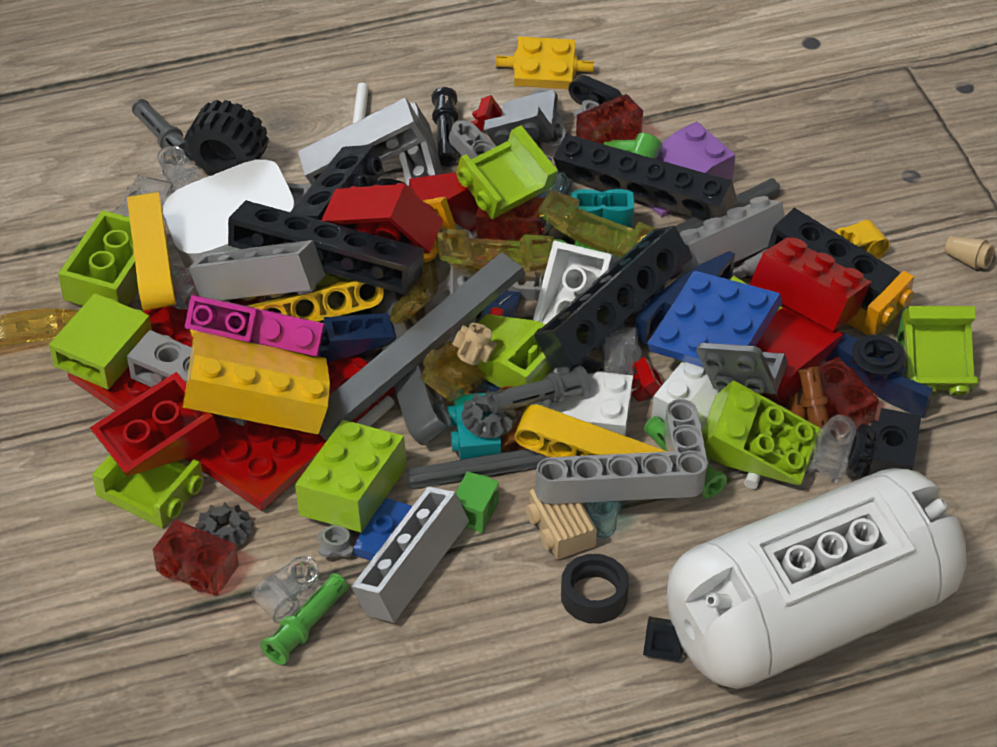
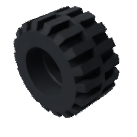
[184,100,269,176]

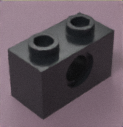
[867,408,922,476]

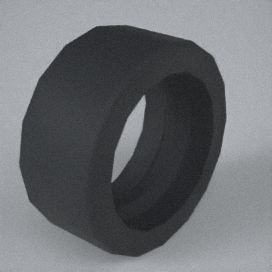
[561,554,629,624]

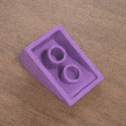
[646,121,735,218]

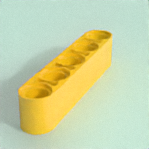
[127,191,176,311]
[248,279,384,322]
[515,404,667,457]

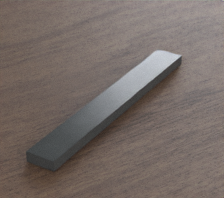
[319,252,525,441]

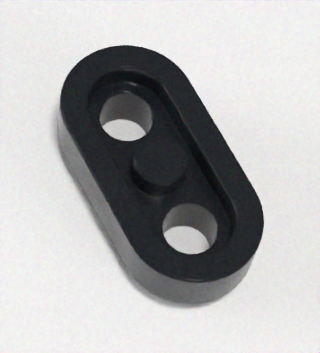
[568,75,625,117]

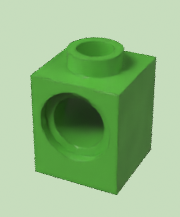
[456,471,499,533]

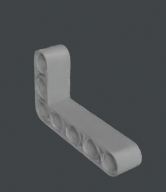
[535,399,708,504]

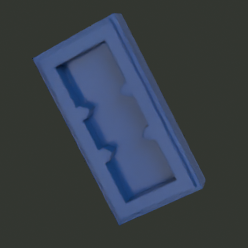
[353,498,412,560]

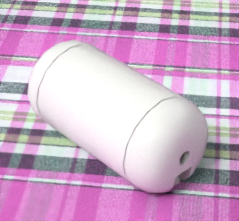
[666,468,967,689]

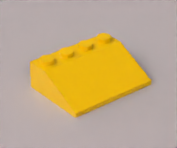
[183,331,330,435]

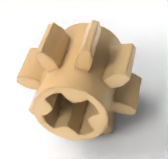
[452,323,497,365]

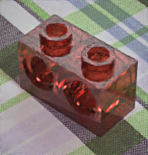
[576,94,643,144]
[475,197,546,246]
[819,357,879,437]
[152,519,239,596]

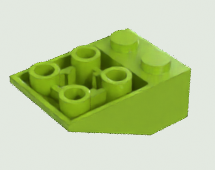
[447,314,554,388]
[702,380,820,485]

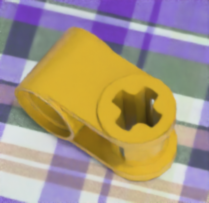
[834,219,890,259]

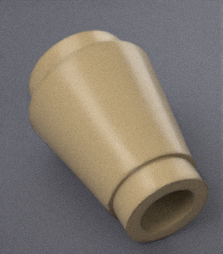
[945,236,995,270]

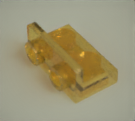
[419,341,486,402]

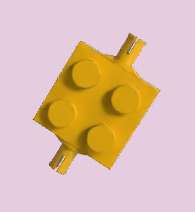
[496,36,594,89]

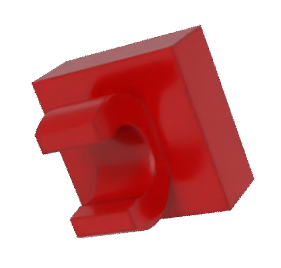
[471,95,502,132]
[631,356,664,402]

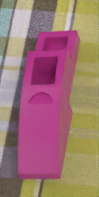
[184,295,325,356]

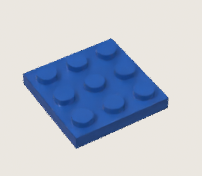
[647,270,783,367]

